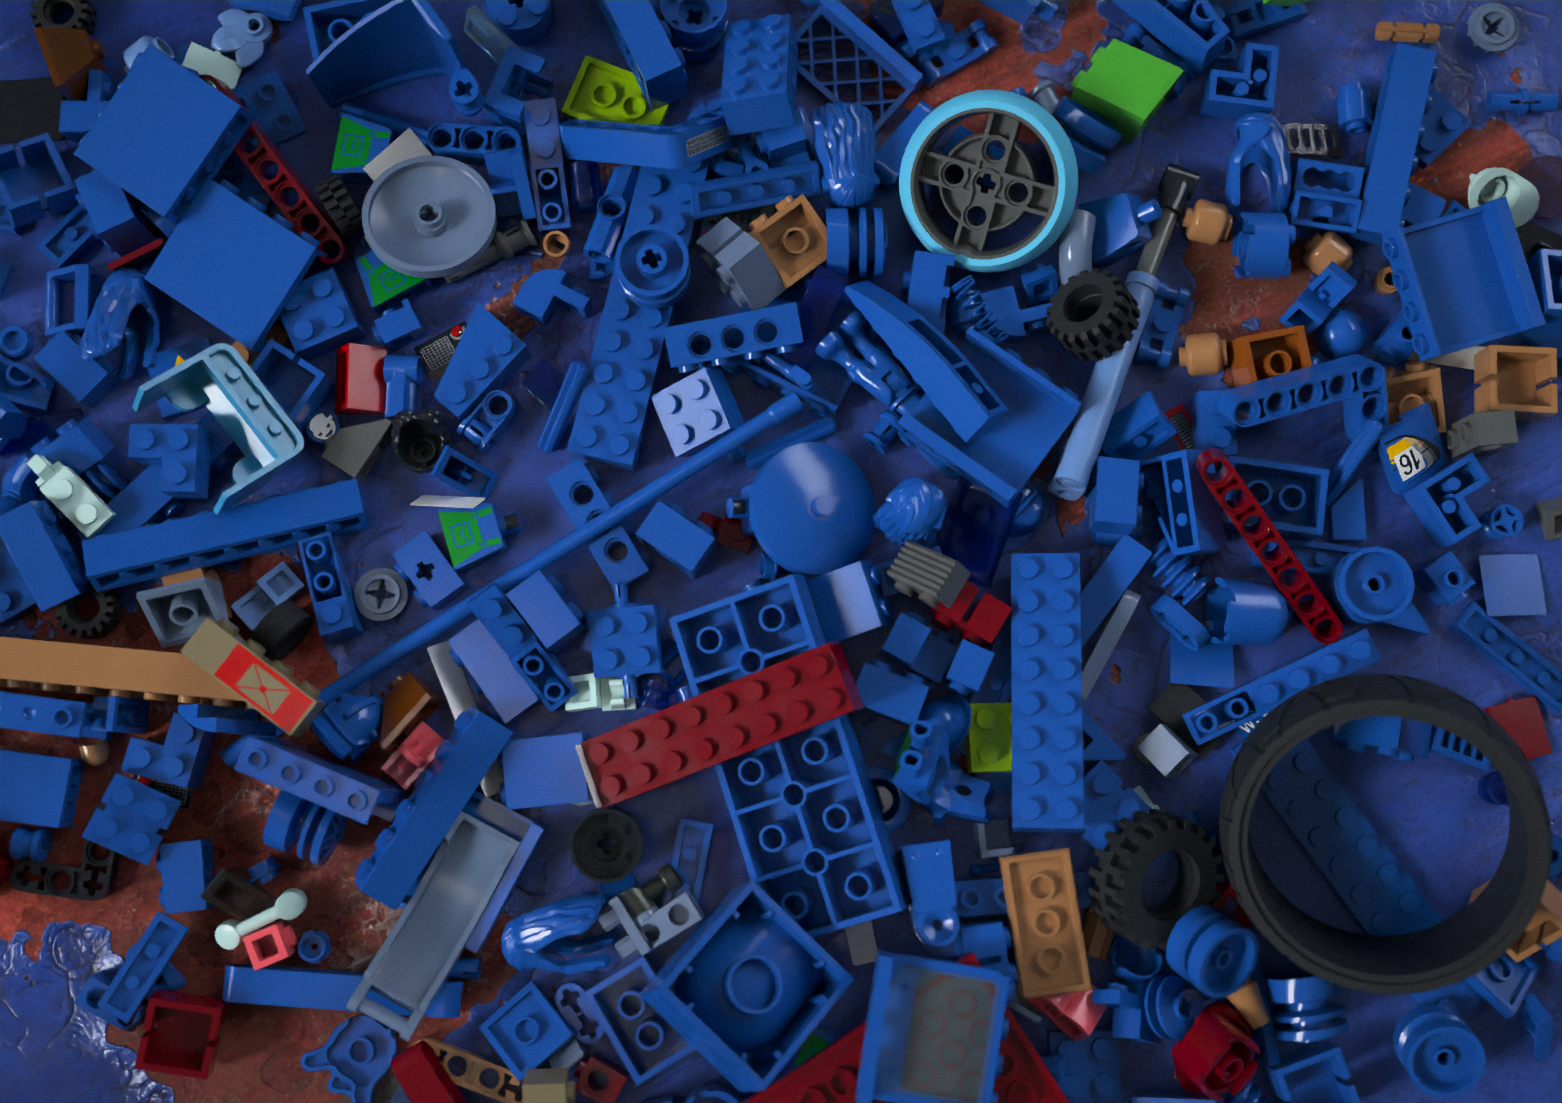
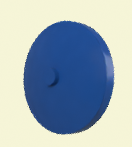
[749,442,875,577]

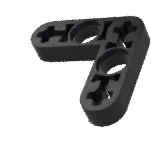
[10,802,120,901]

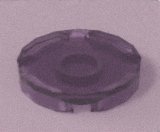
[1517,155,1562,220]

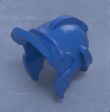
[309,693,384,764]

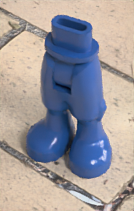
[815,309,921,416]

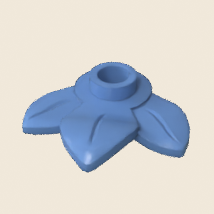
[211,9,273,69]

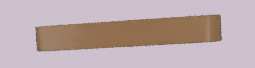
[411,1037,523,1103]

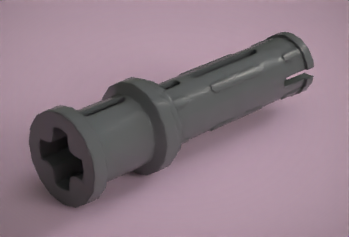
[444,219,538,285]

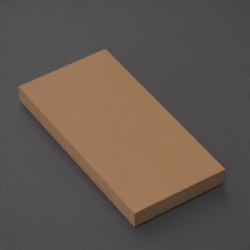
[999,847,1092,1000]

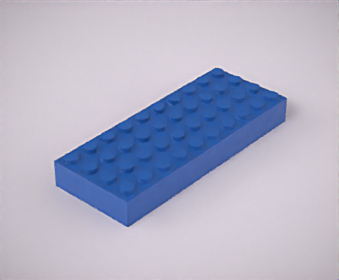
[669,574,910,938]

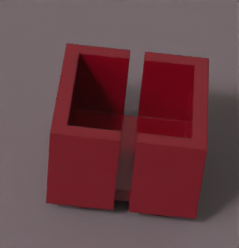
[926,581,1012,648]
[134,989,228,1080]

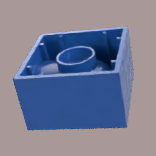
[639,880,854,1092]

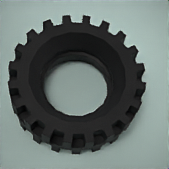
[1088,809,1224,951]

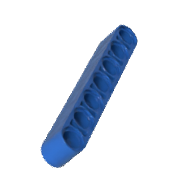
[222,963,463,1018]

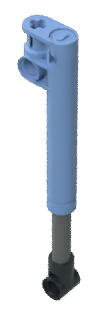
[1047,162,1200,501]

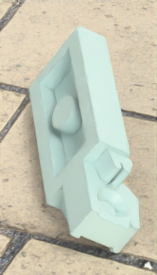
[27,454,116,538]

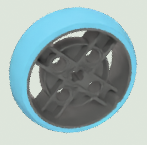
[899,90,1078,273]

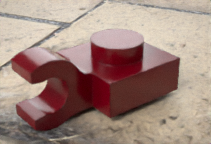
[699,511,753,554]

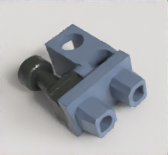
[598,862,705,960]

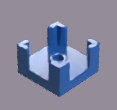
[484,45,554,141]

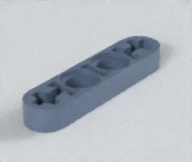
[1082,588,1141,705]

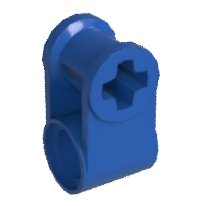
[456,390,518,454]

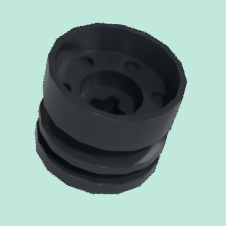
[569,806,643,883]

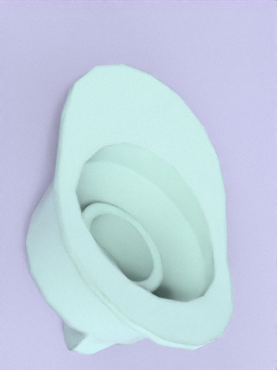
[1468,167,1540,228]

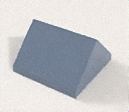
[136,577,229,648]

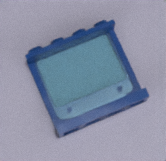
[855,950,1014,1103]

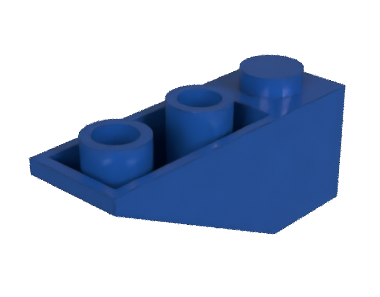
[298,531,364,643]

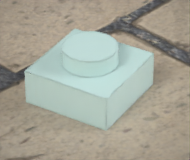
[565,673,602,712]

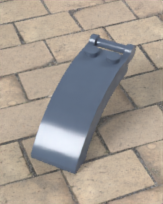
[346,811,520,1042]

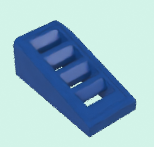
[1429,725,1491,772]

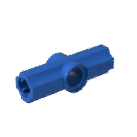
[583,164,639,264]

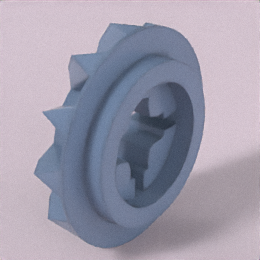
[1466,3,1519,54]
[354,568,409,621]

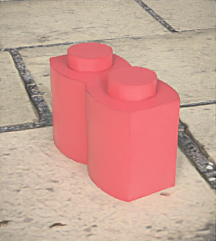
[1027,984,1107,1041]

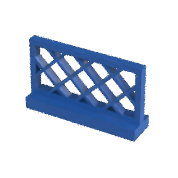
[795,0,924,136]

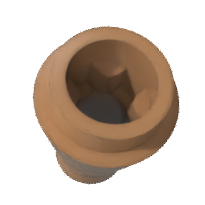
[1226,976,1271,1030]

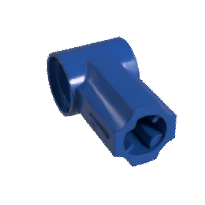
[383,355,423,420]

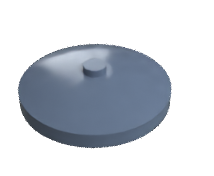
[362,156,497,278]

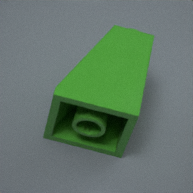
[1070,38,1183,145]

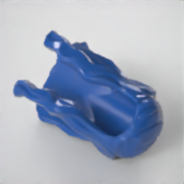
[803,101,880,213]
[1225,112,1292,222]
[79,268,160,380]
[872,476,948,548]
[501,893,618,975]

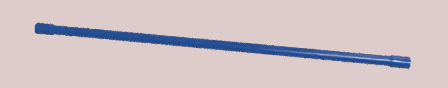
[220,391,804,767]

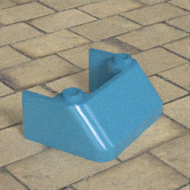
[132,343,304,515]

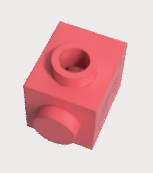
[242,920,297,971]

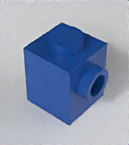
[1372,311,1414,365]
[1413,550,1476,606]

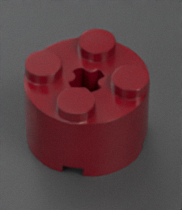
[1172,1012,1260,1101]

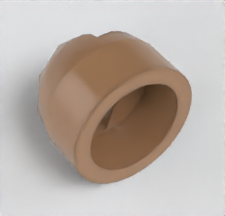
[543,231,571,258]
[79,740,109,766]

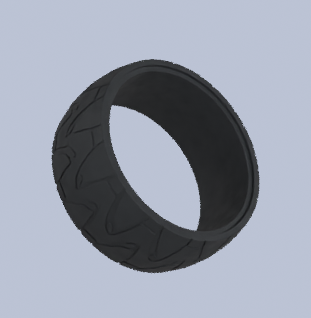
[1219,673,1552,995]

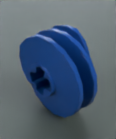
[1144,975,1203,1040]

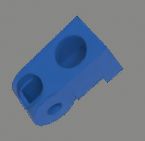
[73,971,148,1032]

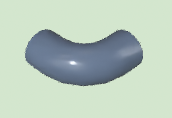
[1059,209,1096,285]

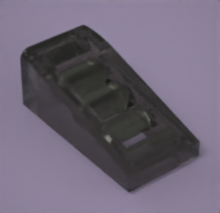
[1281,123,1344,162]

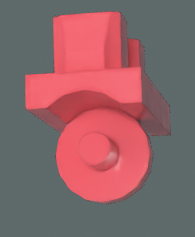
[381,721,444,790]

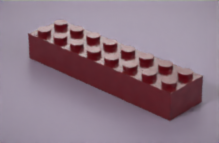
[580,642,864,808]

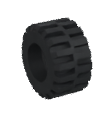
[1046,268,1140,362]

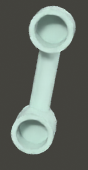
[215,888,307,950]

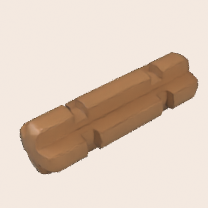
[1375,21,1440,43]

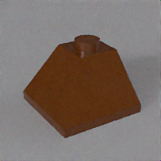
[34,27,107,101]
[379,672,445,751]

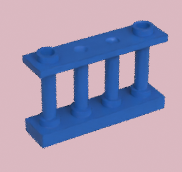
[0,691,112,740]

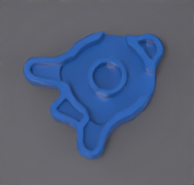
[300,1015,397,1103]

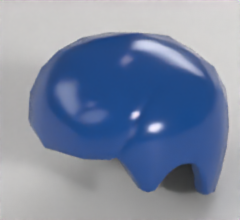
[1314,307,1369,360]
[1108,935,1164,983]

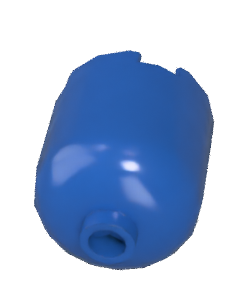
[1203,577,1291,645]

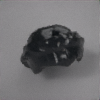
[390,408,453,474]

